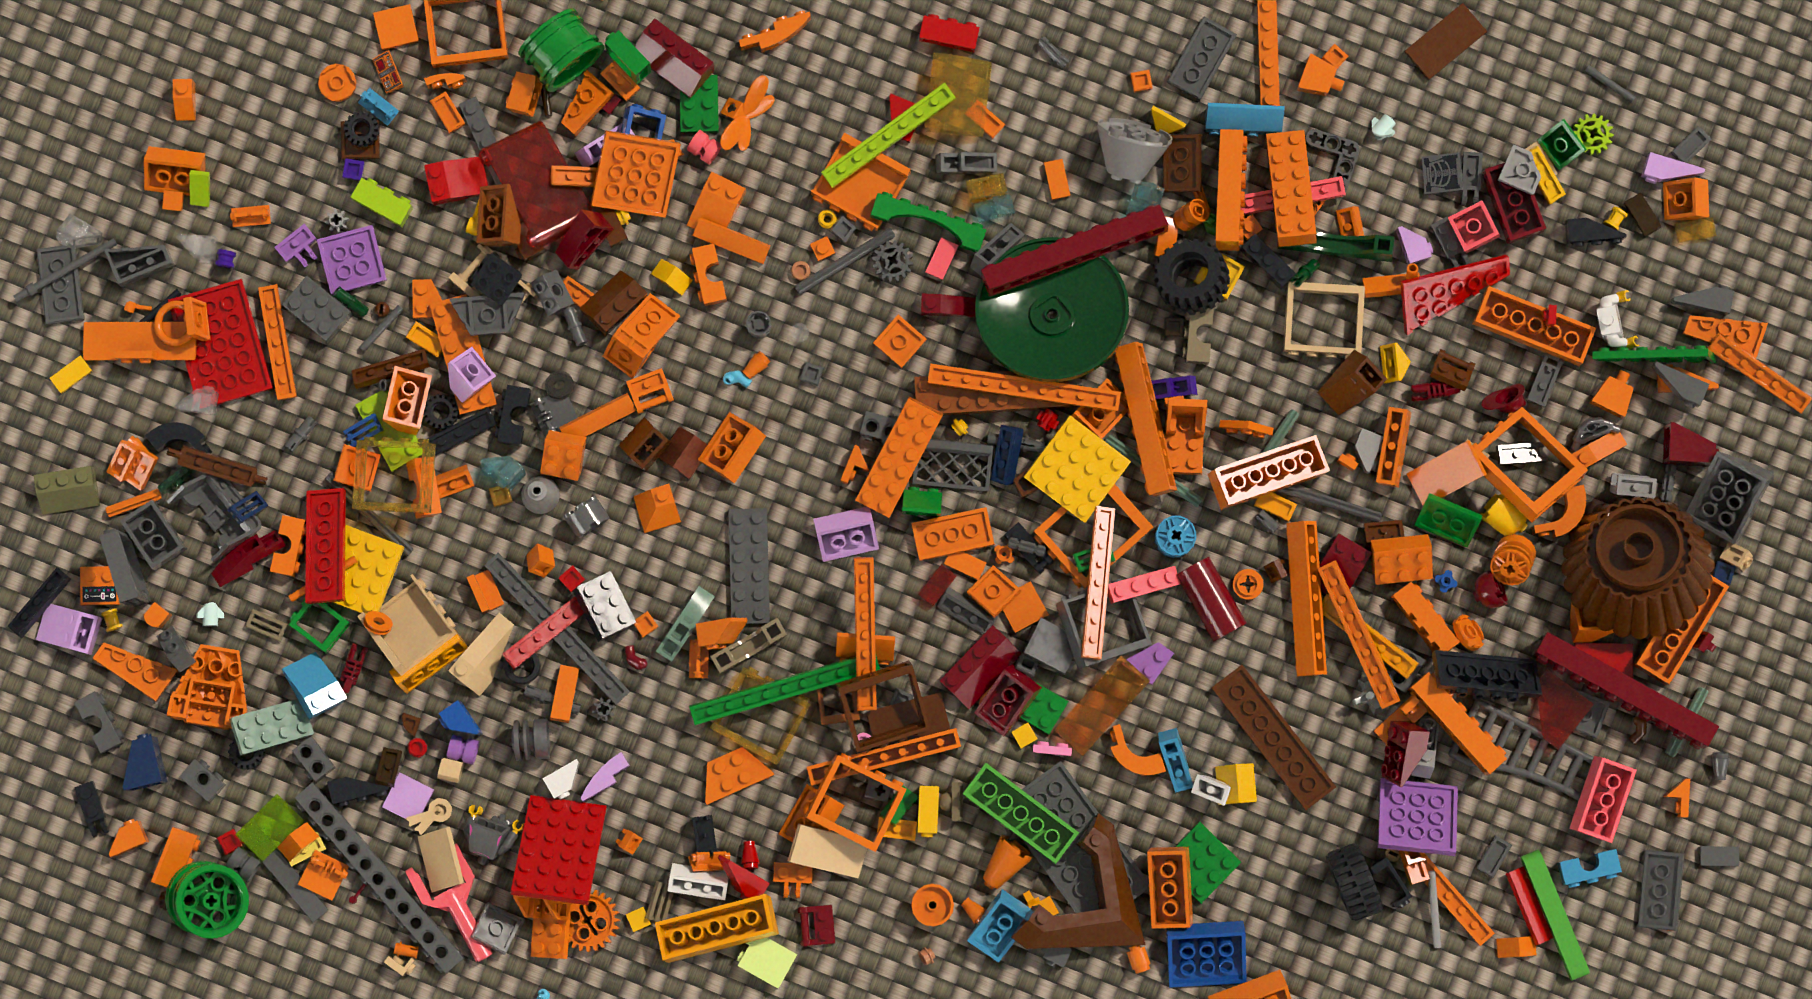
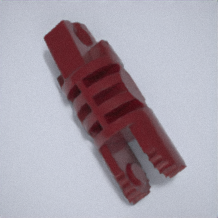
[1411,381,1461,402]
[339,643,368,693]

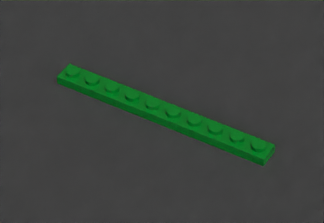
[689,656,880,725]

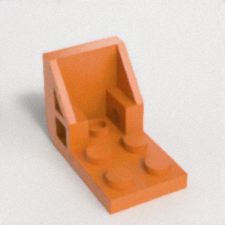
[602,293,680,379]
[1165,398,1207,475]
[513,895,571,959]

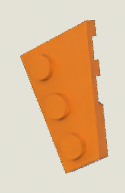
[561,69,615,136]

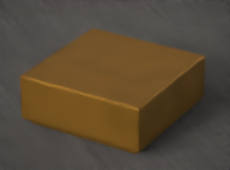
[489,483,513,507]

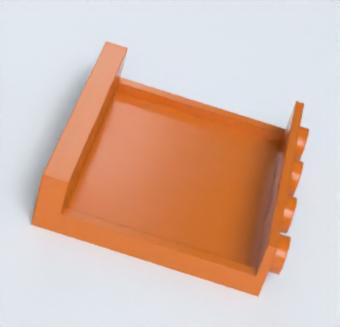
[811,132,911,232]

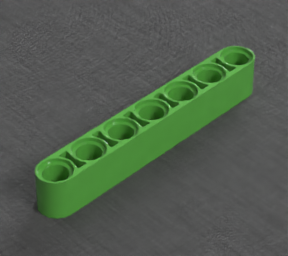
[1520,849,1590,981]

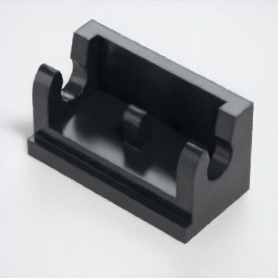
[692,815,717,854]

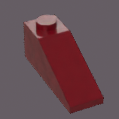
[921,293,976,318]

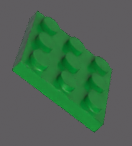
[1175,822,1241,904]

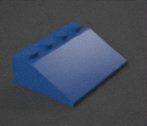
[1166,921,1247,988]

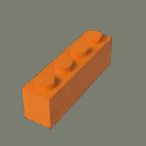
[1376,407,1412,488]

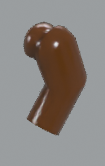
[1628,716,1647,745]

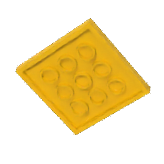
[1023,415,1131,523]
[333,525,405,614]

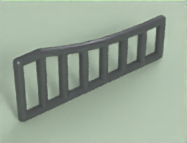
[1448,699,1593,801]

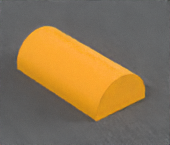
[389,627,468,694]

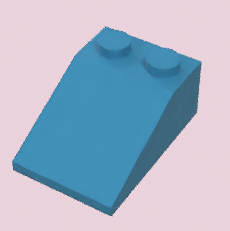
[281,652,347,720]
[967,889,1031,962]

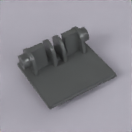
[530,388,578,438]

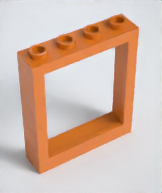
[1472,407,1588,523]
[1033,484,1153,590]

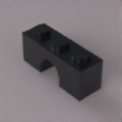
[1240,234,1296,290]
[495,385,531,447]

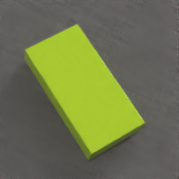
[189,170,210,207]

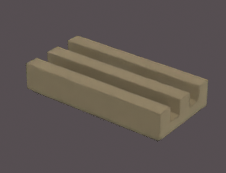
[245,609,289,642]
[645,881,674,922]

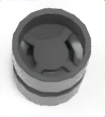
[746,311,772,339]
[225,847,262,883]

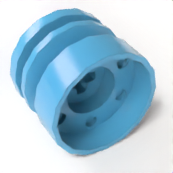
[1154,516,1196,558]

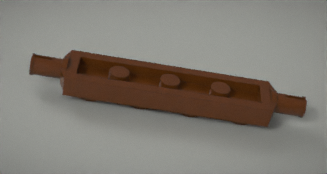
[166,445,268,487]

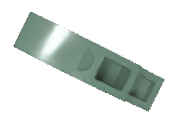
[656,586,715,662]

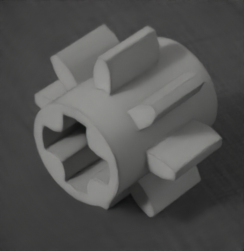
[325,209,350,233]

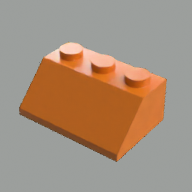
[144,146,206,196]
[382,366,432,435]
[698,412,766,484]
[836,632,895,665]
[778,784,845,843]
[151,827,201,887]

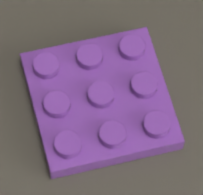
[317,225,387,295]

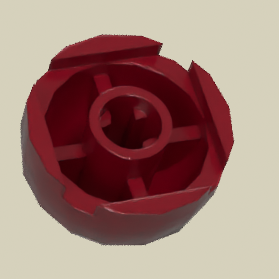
[1473,570,1508,609]

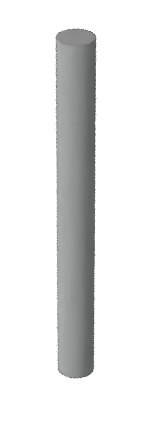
[1428,871,1441,948]

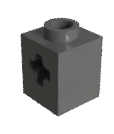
[865,778,894,802]

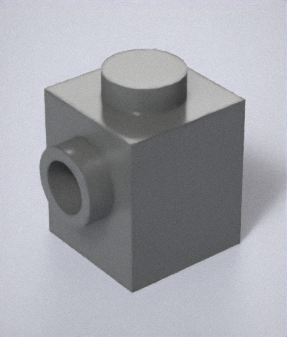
[1041,948,1072,968]

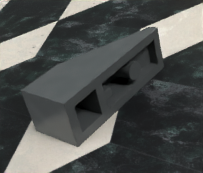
[970,223,1025,276]
[1671,285,1735,316]
[1652,362,1709,408]

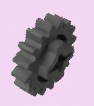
[872,240,913,282]

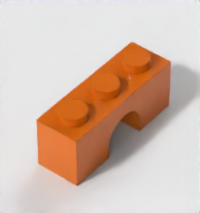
[689,244,727,306]
[406,456,442,519]
[270,515,306,577]

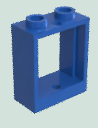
[620,104,666,140]

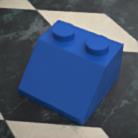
[439,700,483,736]

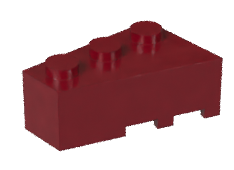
[555,209,614,270]

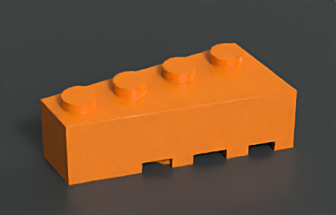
[1391,582,1460,652]

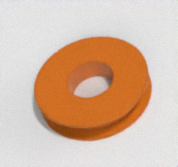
[363,611,393,635]

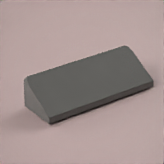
[937,587,998,635]

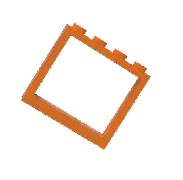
[424,0,509,68]
[804,753,907,852]

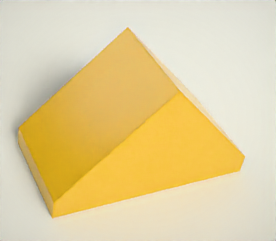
[651,259,693,296]

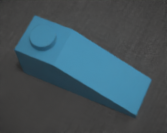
[1158,728,1193,793]

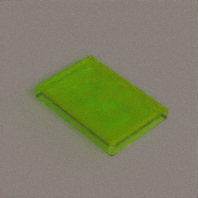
[235,794,304,862]

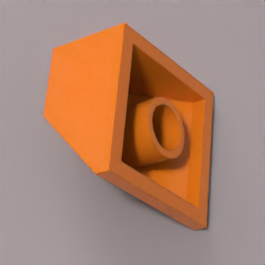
[633,484,681,533]
[1570,602,1614,642]

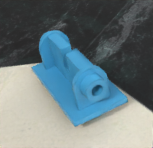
[358,88,399,126]

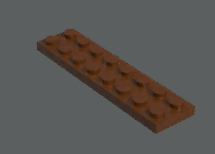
[1211,665,1336,811]

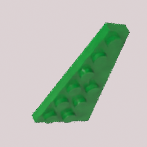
[1592,346,1716,363]

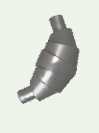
[1571,417,1621,451]

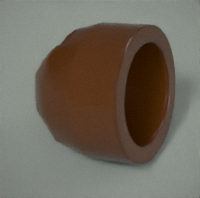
[374,302,390,318]

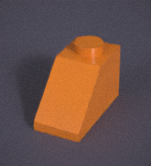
[173,79,196,121]
[109,819,149,858]

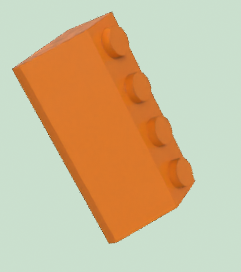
[1208,970,1291,999]

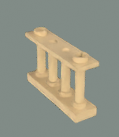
[448,244,538,304]

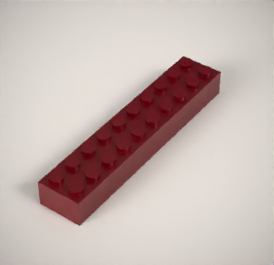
[1533,632,1719,750]

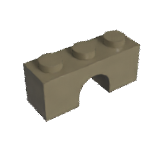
[1182,308,1214,365]

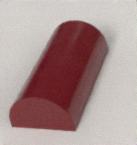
[1177,557,1247,642]

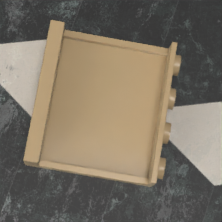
[357,574,457,676]

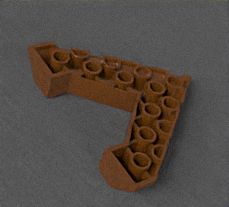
[1011,813,1146,949]

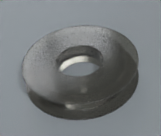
[545,371,574,400]

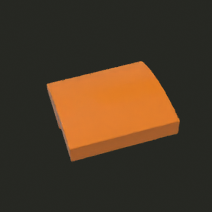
[106,440,159,491]

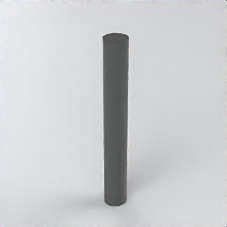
[1585,65,1636,103]
[359,305,403,352]

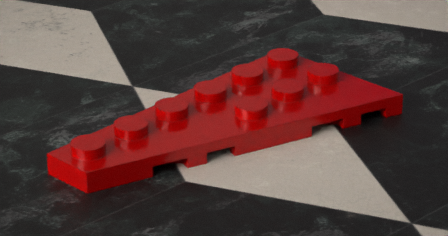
[1400,255,1510,336]

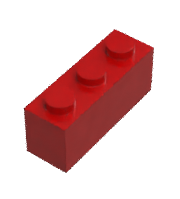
[919,14,980,53]

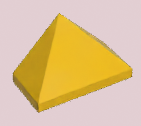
[1150,106,1186,134]
[1380,343,1411,384]

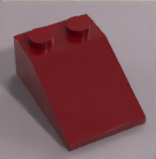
[1319,533,1372,595]
[974,664,1042,737]

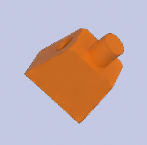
[1297,53,1345,96]
[1589,370,1633,419]

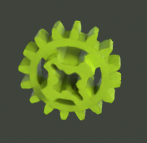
[1573,113,1614,156]

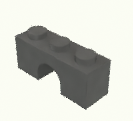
[74,691,125,754]

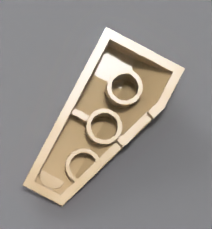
[448,613,514,696]

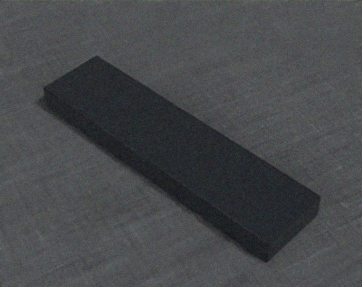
[420,407,498,458]
[8,567,71,638]

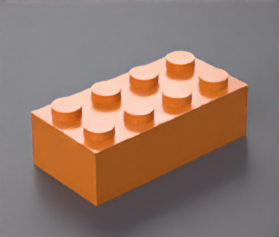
[1147,847,1193,928]

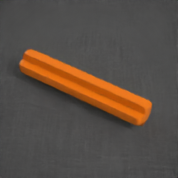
[106,489,162,518]

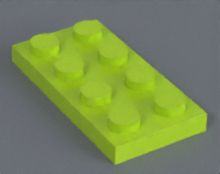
[355,391,426,472]

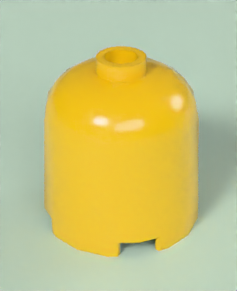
[1480,493,1528,536]

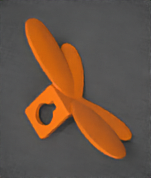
[720,75,775,151]

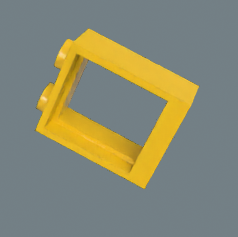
[917,786,939,837]

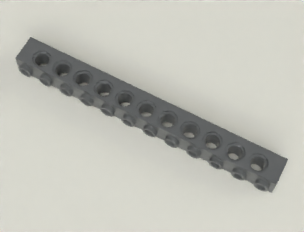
[295,783,465,974]

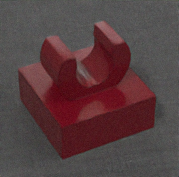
[1692,631,1717,653]

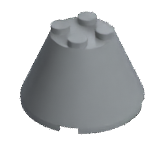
[1097,118,1172,184]

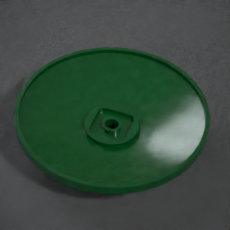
[975,237,1129,382]

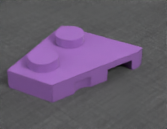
[1122,642,1174,685]

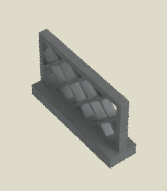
[912,439,993,491]

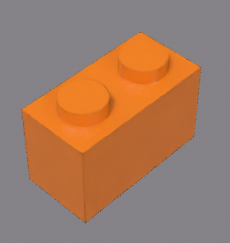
[506,71,543,117]

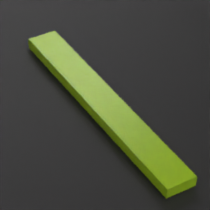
[821,83,956,188]

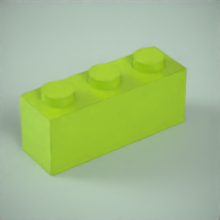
[350,178,413,227]

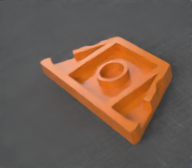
[705,747,774,805]

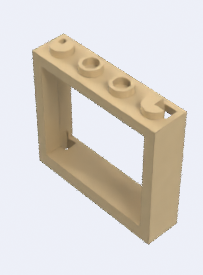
[1283,281,1365,359]

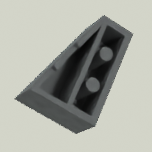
[104,245,175,287]

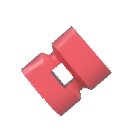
[687,130,722,165]

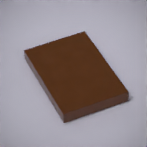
[1163,134,1202,193]

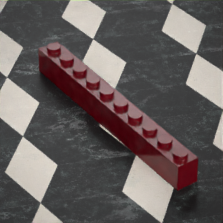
[981,204,1168,296]

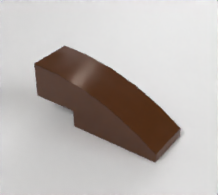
[587,195,628,248]

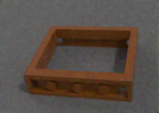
[835,660,930,753]

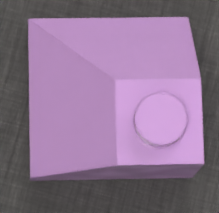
[448,347,496,403]

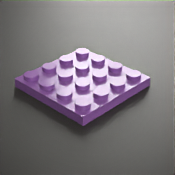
[1378,778,1458,856]

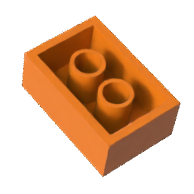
[1371,534,1433,585]

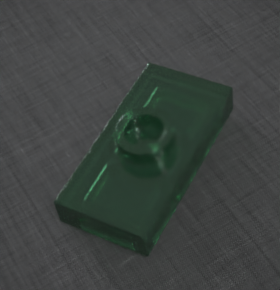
[157,466,194,495]

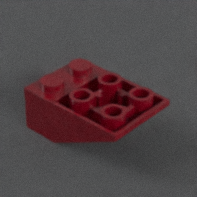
[1381,721,1430,787]

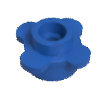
[1435,570,1457,593]

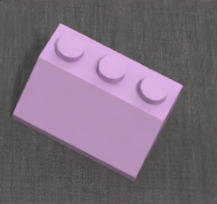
[813,507,879,562]

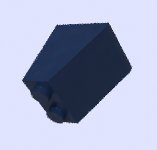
[123,733,168,791]

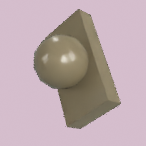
[939,782,963,821]

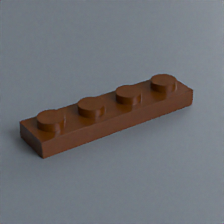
[351,349,430,389]

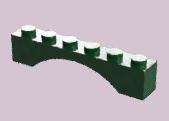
[1278,231,1395,262]

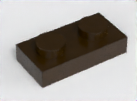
[375,747,402,788]

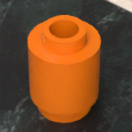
[1126,945,1151,974]

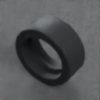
[503,653,541,684]

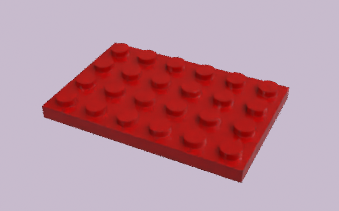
[168,279,273,410]
[511,795,607,905]

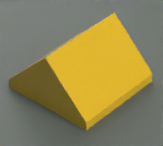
[1215,763,1257,805]

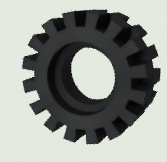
[344,111,380,147]
[423,394,459,430]
[228,738,265,770]

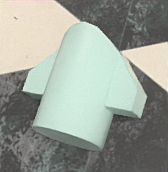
[1372,114,1396,140]
[196,602,224,626]

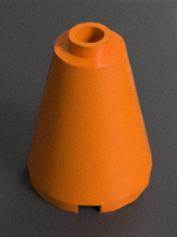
[983,835,1033,890]

